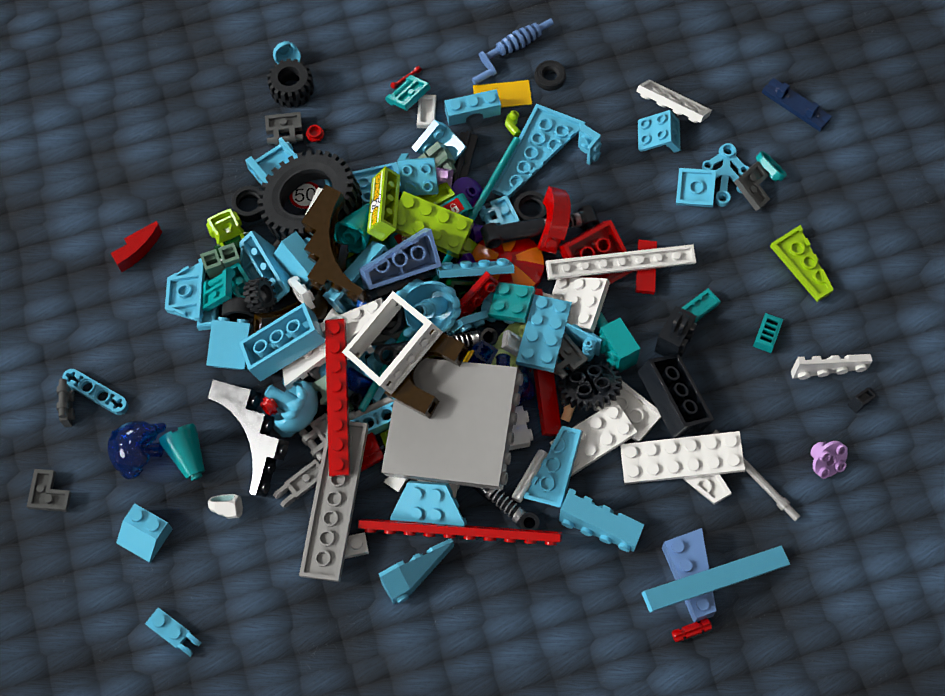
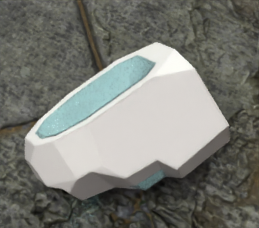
[208,494,243,519]

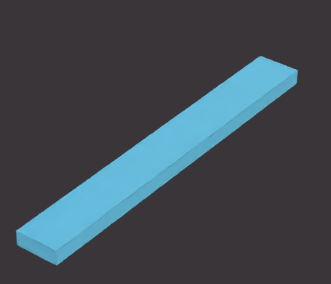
[642,545,790,613]

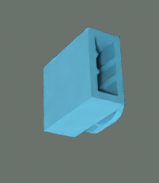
[273,231,316,288]

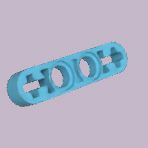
[62,369,128,415]

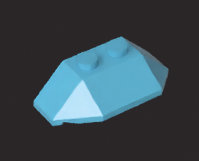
[239,231,291,302]

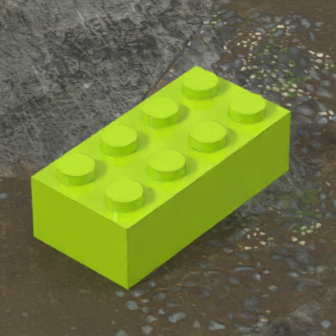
[394,191,474,259]

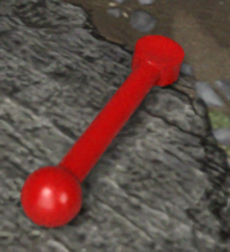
[390,66,422,89]

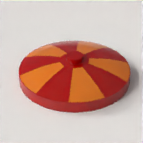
[472,238,544,292]

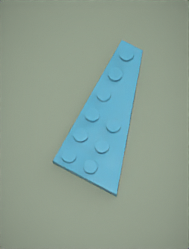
[492,104,586,199]

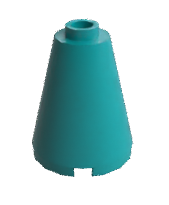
[334,204,372,253]
[158,423,205,481]

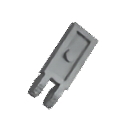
[273,459,320,508]

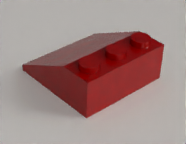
[558,220,633,284]

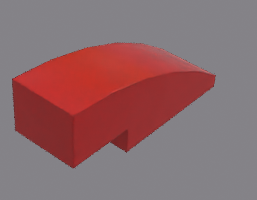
[111,221,162,272]

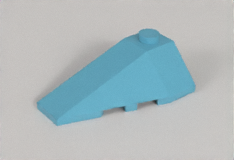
[379,538,454,604]

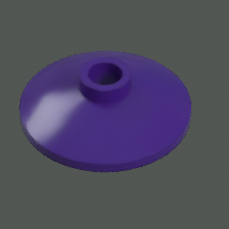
[452,177,483,207]

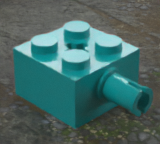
[596,312,640,373]

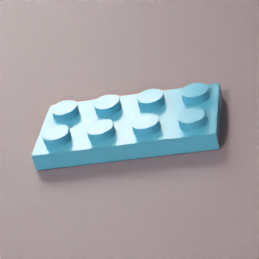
[516,294,572,373]

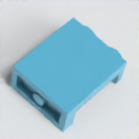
[245,137,298,185]
[206,317,253,371]

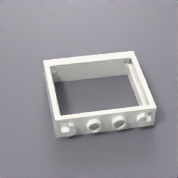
[342,291,443,394]

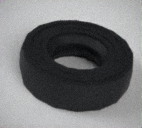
[534,60,566,91]

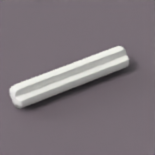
[512,449,548,503]

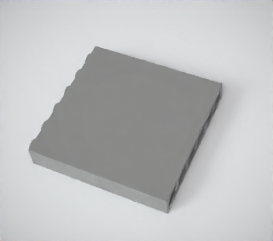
[381,358,523,490]

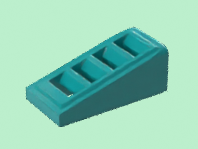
[753,313,783,353]

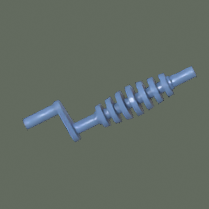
[472,18,554,84]

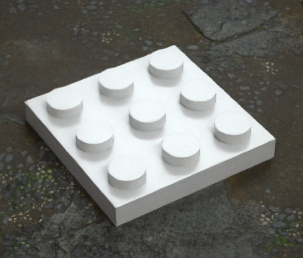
[550,277,610,332]

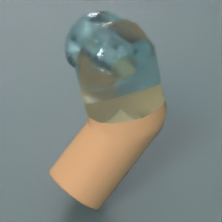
[561,399,575,422]

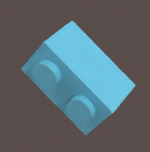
[116,503,173,563]

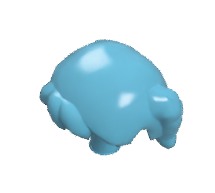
[396,279,461,337]
[262,378,319,437]

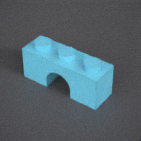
[444,89,501,126]

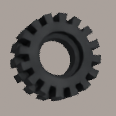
[243,277,277,314]

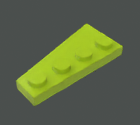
[770,225,834,302]

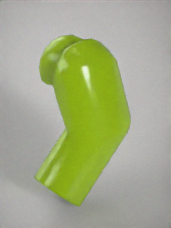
[505,110,521,137]

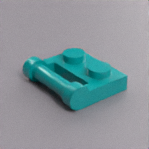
[385,75,431,111]
[202,267,235,312]

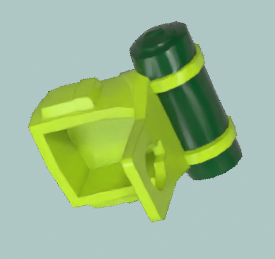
[206,208,249,258]

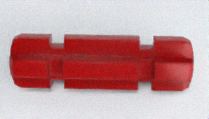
[671,618,712,642]

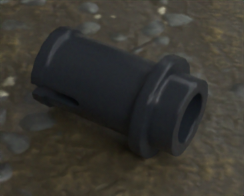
[350,393,370,411]

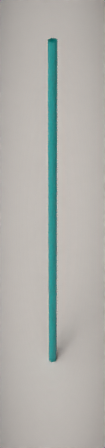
[358,137,520,412]

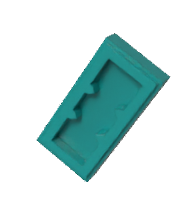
[682,288,721,322]

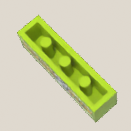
[367,166,400,241]

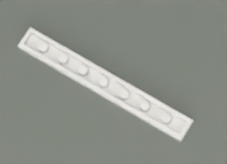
[545,244,696,280]

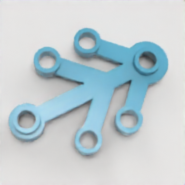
[702,143,749,207]

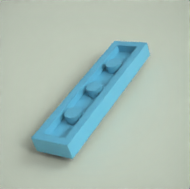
[436,258,514,278]

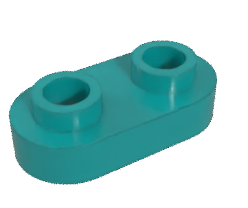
[756,151,787,181]

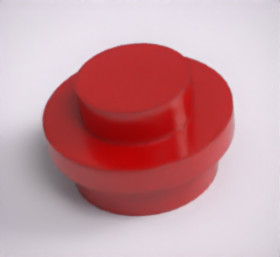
[306,125,324,142]
[260,397,278,416]

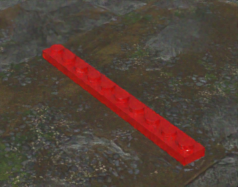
[358,518,562,545]

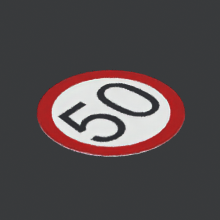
[289,182,318,209]

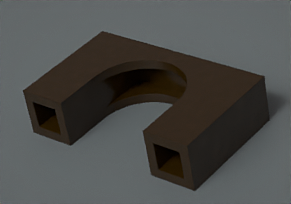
[384,328,469,419]

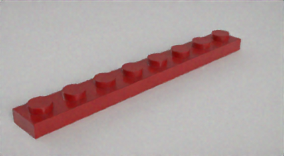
[325,319,350,477]

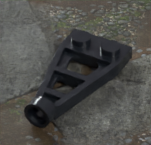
[364,268,437,303]

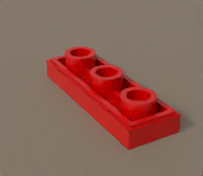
[635,240,657,295]
[456,271,500,321]

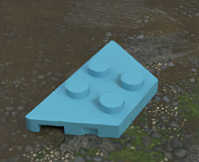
[165,258,206,322]
[390,480,467,526]

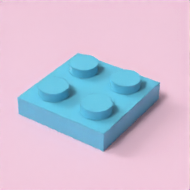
[676,168,716,207]

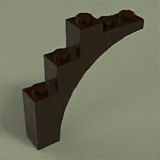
[301,185,368,303]
[253,241,349,333]

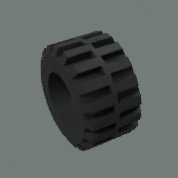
[267,59,314,108]

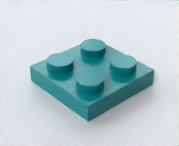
[488,282,535,323]

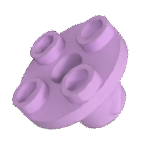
[811,441,848,479]

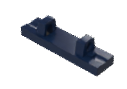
[762,78,832,131]

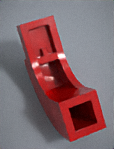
[537,186,571,254]

